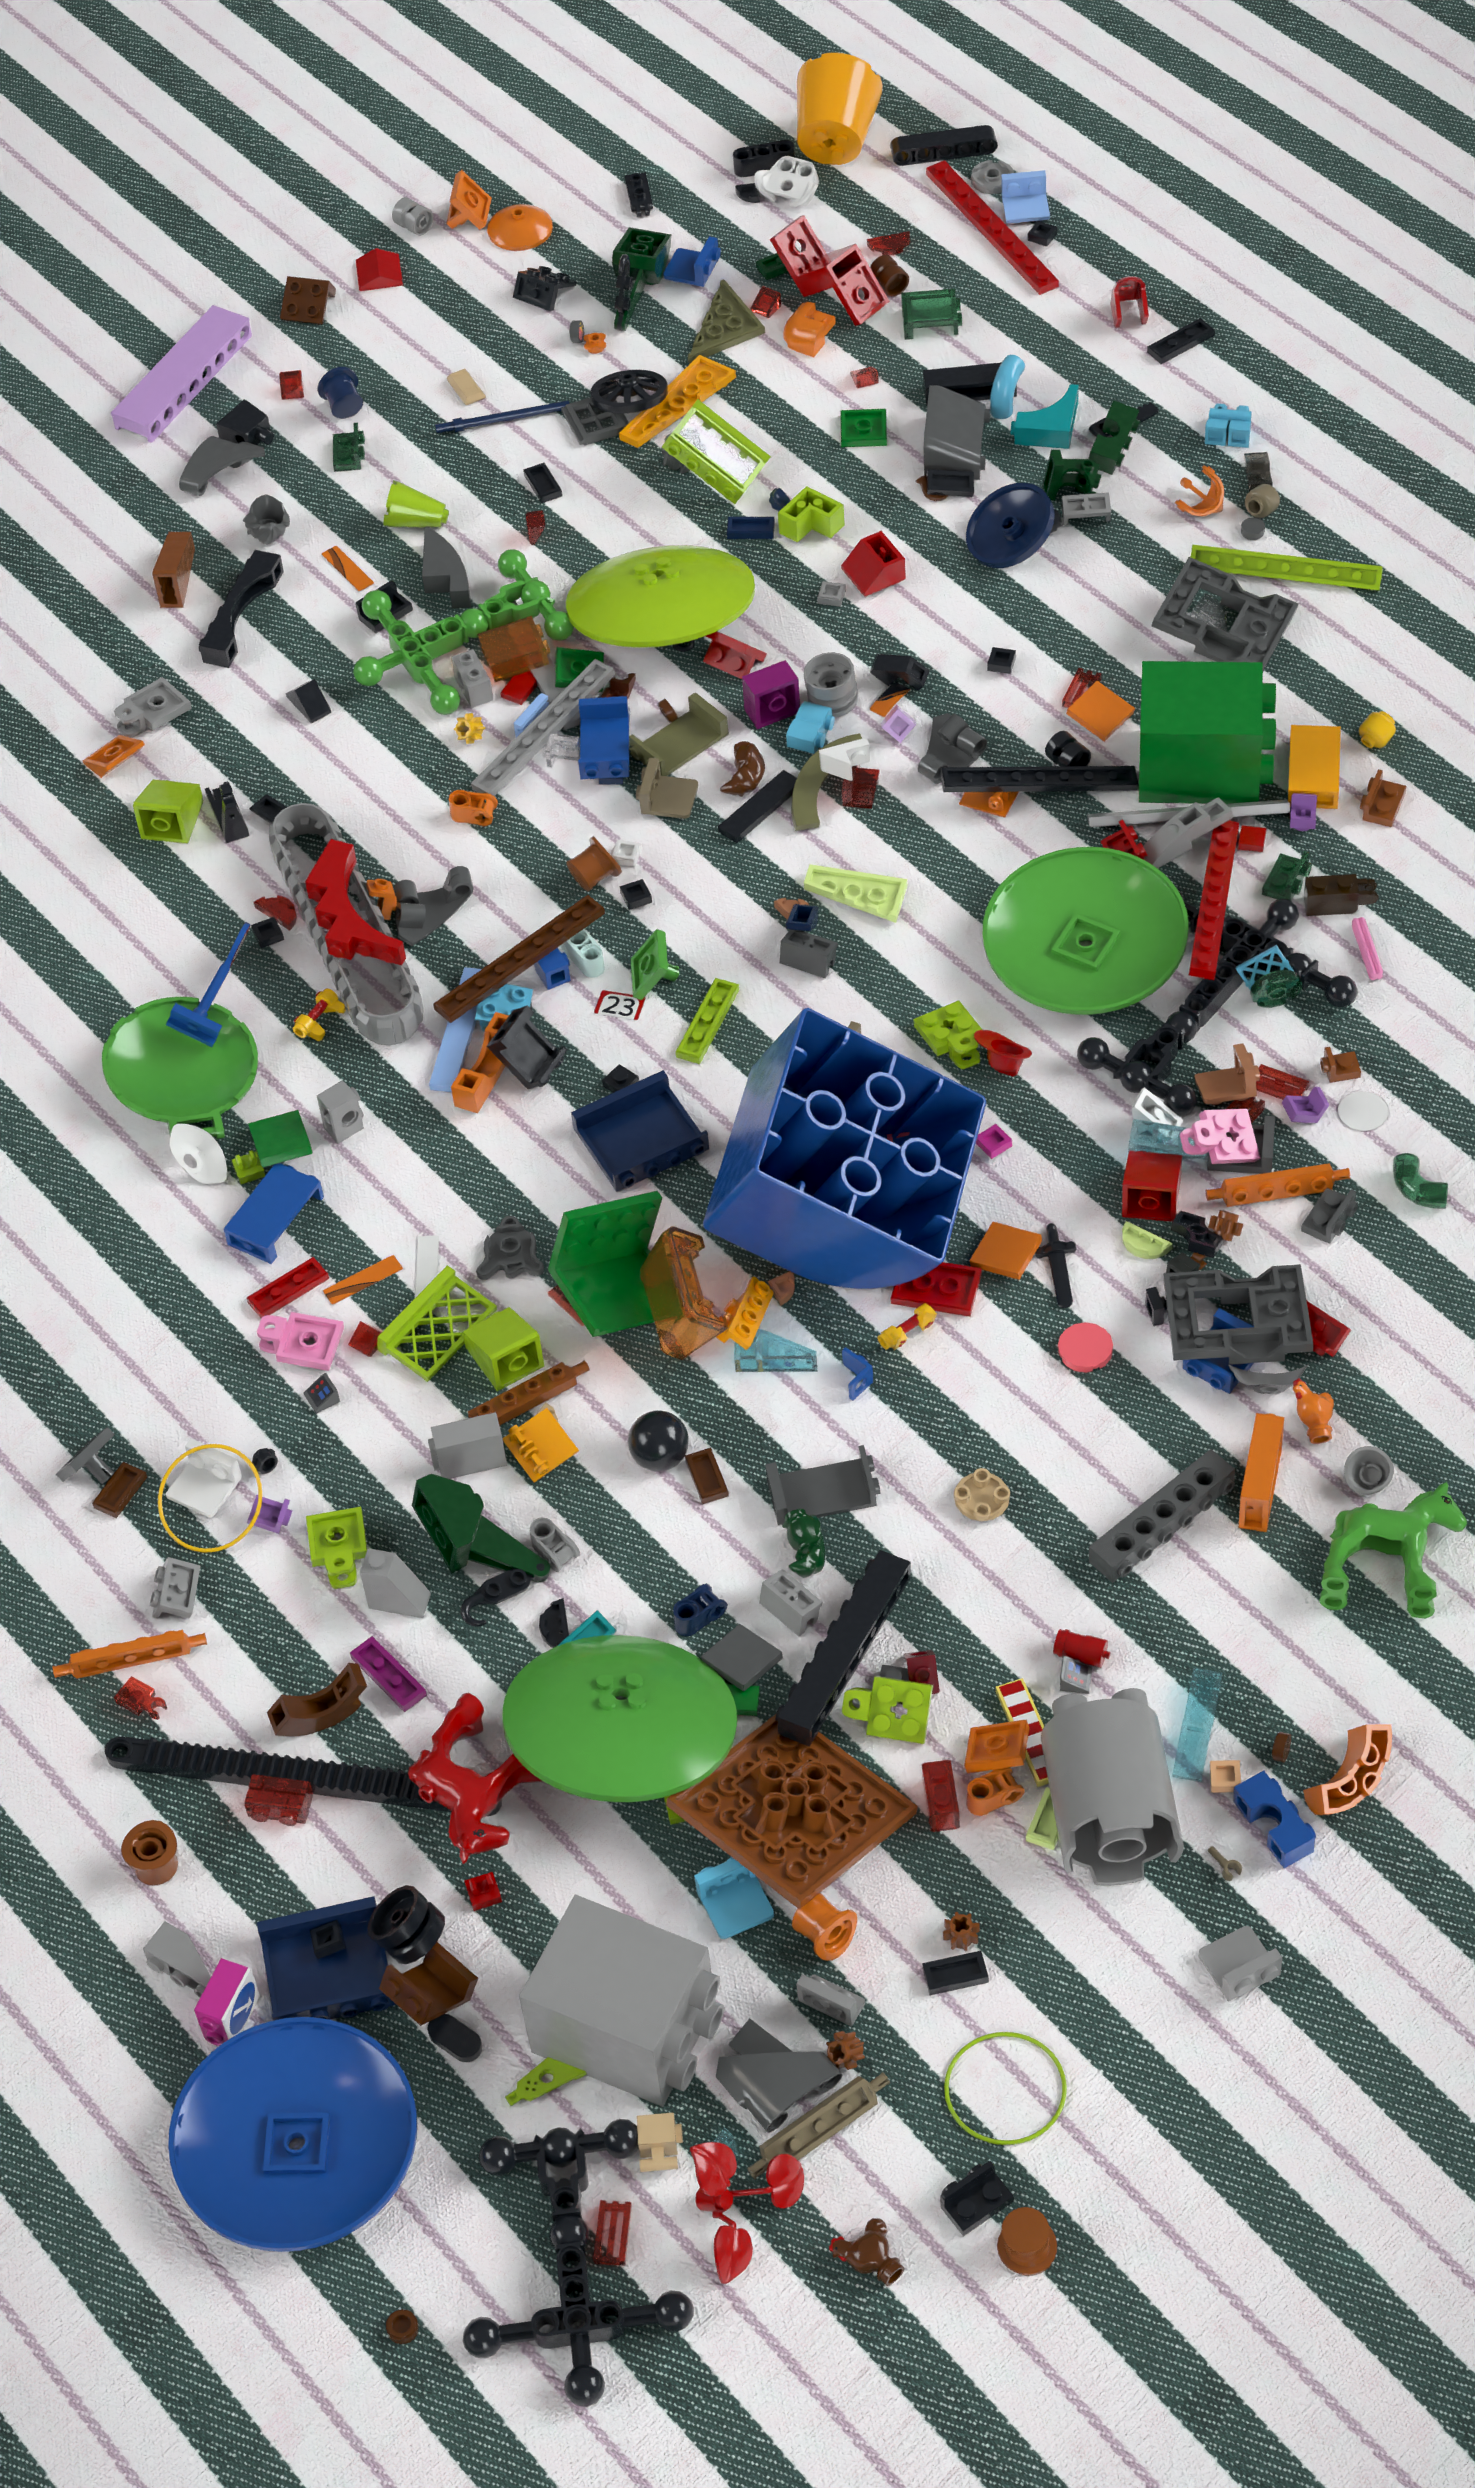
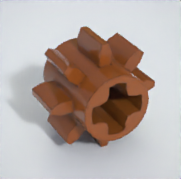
[1208,1210,1243,1242]
[943,1912,980,1952]
[826,2031,865,2070]

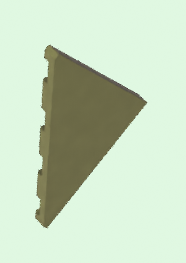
[688,279,765,364]

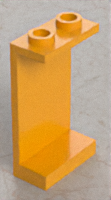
[1288,725,1341,809]

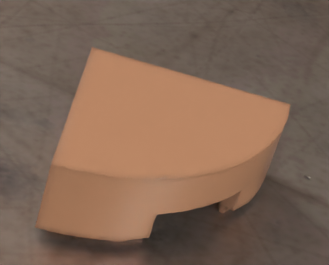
[774,898,809,920]
[768,1271,795,1306]

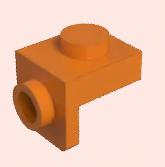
[366,879,397,920]

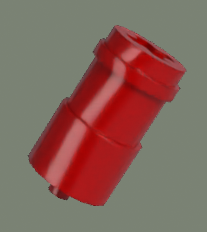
[1053,1629,1111,1668]

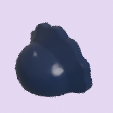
[769,488,791,512]

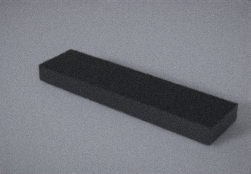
[718,770,797,843]

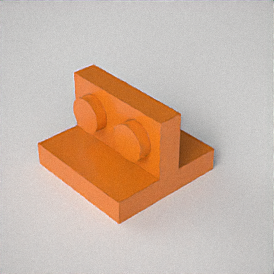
[446,170,492,230]

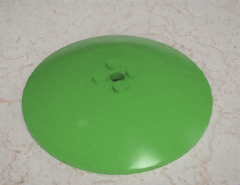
[982,847,1189,1015]
[503,1635,737,1802]

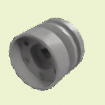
[804,652,858,717]

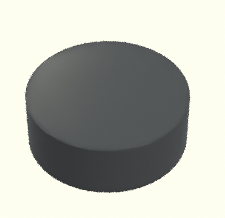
[1241,518,1265,540]

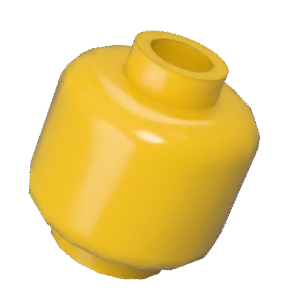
[1359,711,1396,748]

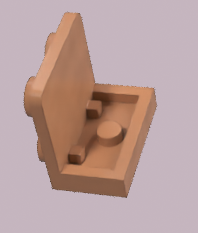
[1194,1043,1260,1105]

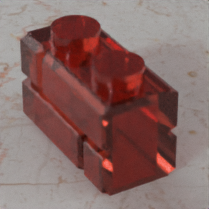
[921,1760,960,1832]
[244,1774,313,1826]

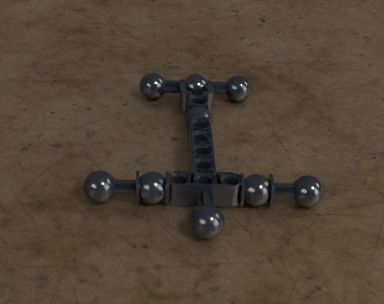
[1077,889,1358,1117]

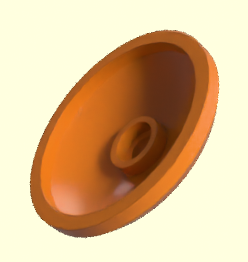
[487,204,553,251]

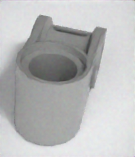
[530,1517,580,1572]

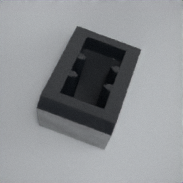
[285,679,331,724]

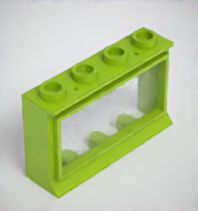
[662,399,771,504]

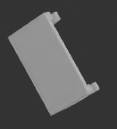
[1062,493,1111,525]
[759,1569,823,1636]

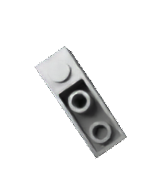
[143,1921,211,1998]

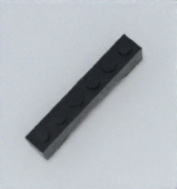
[198,550,284,668]

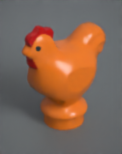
[1293,1378,1334,1444]

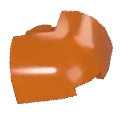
[783,302,836,357]

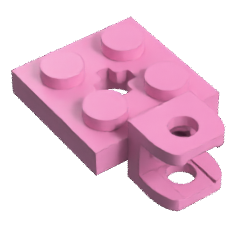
[1179,1109,1261,1164]
[257,1312,344,1371]

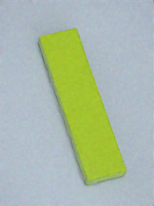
[676,978,739,1064]

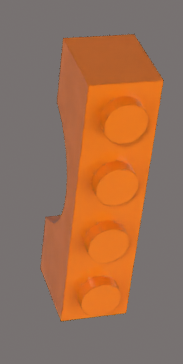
[451,1012,509,1114]

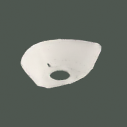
[169,1124,227,1184]

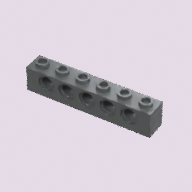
[1089,1449,1235,1583]

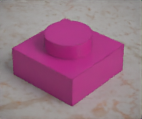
[976,1124,1012,1159]

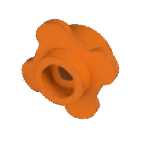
[584,333,606,354]

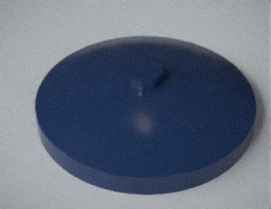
[966,482,1055,568]

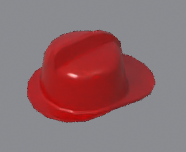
[974,1030,1032,1077]

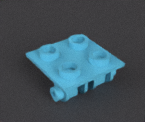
[475,984,533,1032]

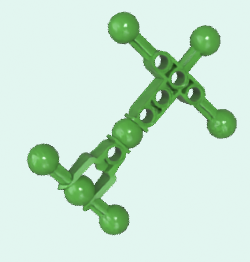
[353,549,574,715]

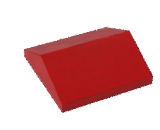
[356,248,403,291]

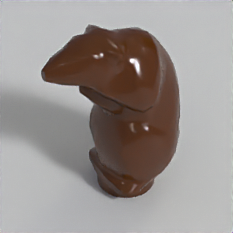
[720,741,765,797]

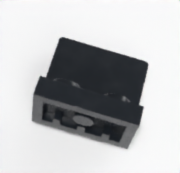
[513,266,577,311]

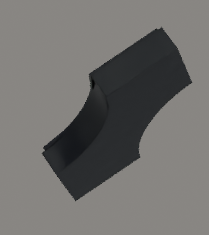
[1170,1211,1223,1258]

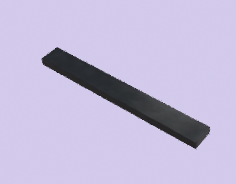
[940,766,1139,792]

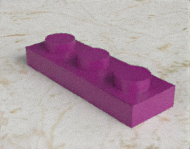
[350,1636,427,1713]

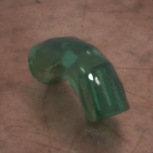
[1393,1153,1448,1209]

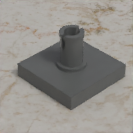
[55,1427,115,1484]

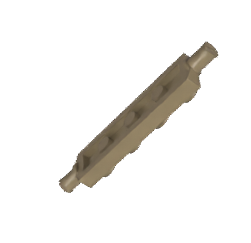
[747,2072,890,2179]

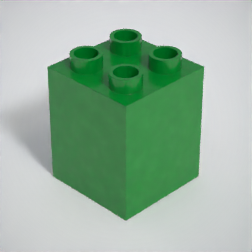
[1139,661,1276,804]

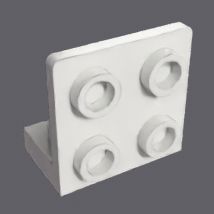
[166,1438,242,1518]

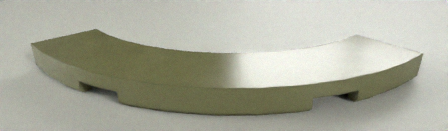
[791,733,862,831]

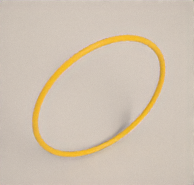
[158,1444,262,1553]

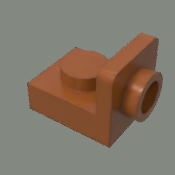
[1320,1047,1361,1083]

